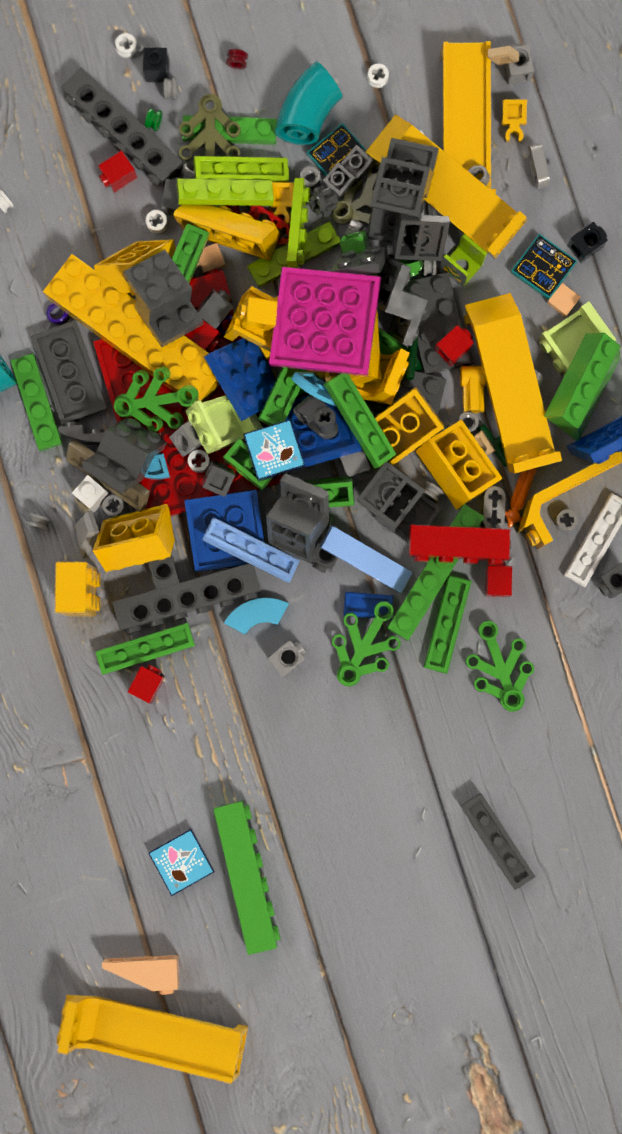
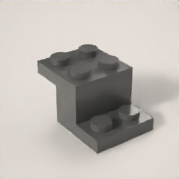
[370,138,439,218]
[368,203,450,261]
[331,246,388,276]
[123,250,203,347]
[377,257,428,346]
[81,418,167,494]
[356,462,442,545]
[266,474,329,564]

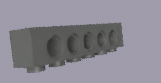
[61,67,183,188]
[112,564,261,634]

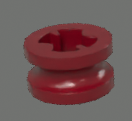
[226,49,248,69]

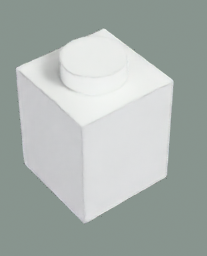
[72,475,110,512]

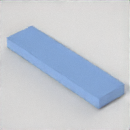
[202,517,300,583]
[319,526,412,593]

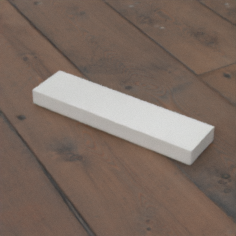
[563,493,622,588]

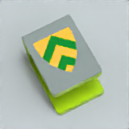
[440,234,487,288]

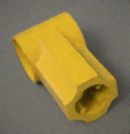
[460,366,486,414]

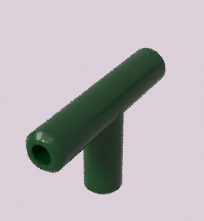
[405,337,422,380]
[477,424,507,467]

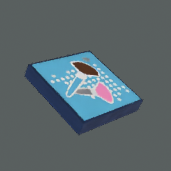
[243,420,305,482]
[148,828,215,896]

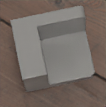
[338,447,371,478]

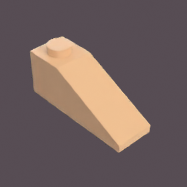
[102,955,180,995]

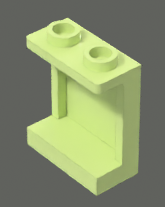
[538,302,616,375]
[186,395,263,454]

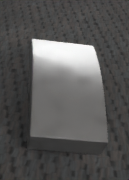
[323,145,375,196]
[58,422,105,446]

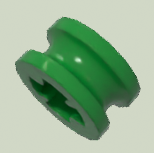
[145,108,163,132]

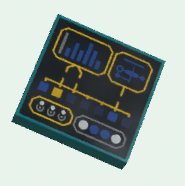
[307,123,367,177]
[511,234,577,300]

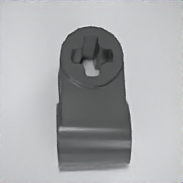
[293,395,338,439]

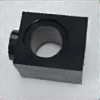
[143,47,170,82]
[567,222,608,263]

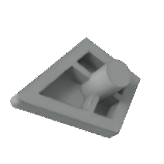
[75,511,101,558]

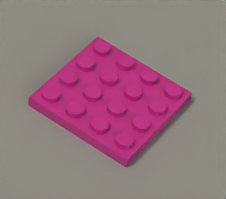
[269,267,381,376]

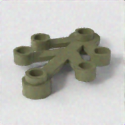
[179,94,241,161]
[332,163,380,225]

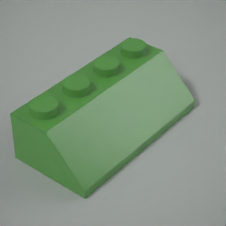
[544,333,620,441]

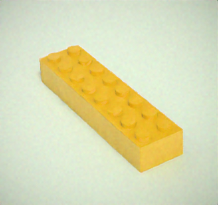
[43,254,220,403]

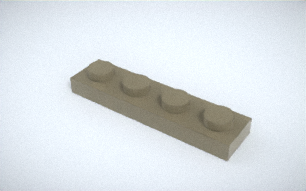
[66,439,150,512]

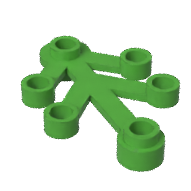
[114,366,199,432]
[332,601,401,686]
[465,621,534,712]

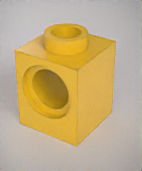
[238,297,277,332]

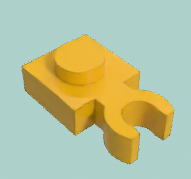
[502,99,527,142]
[271,182,294,224]

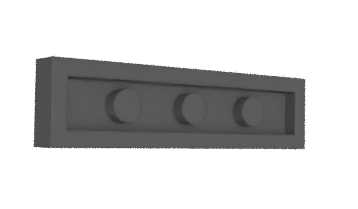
[460,793,535,890]

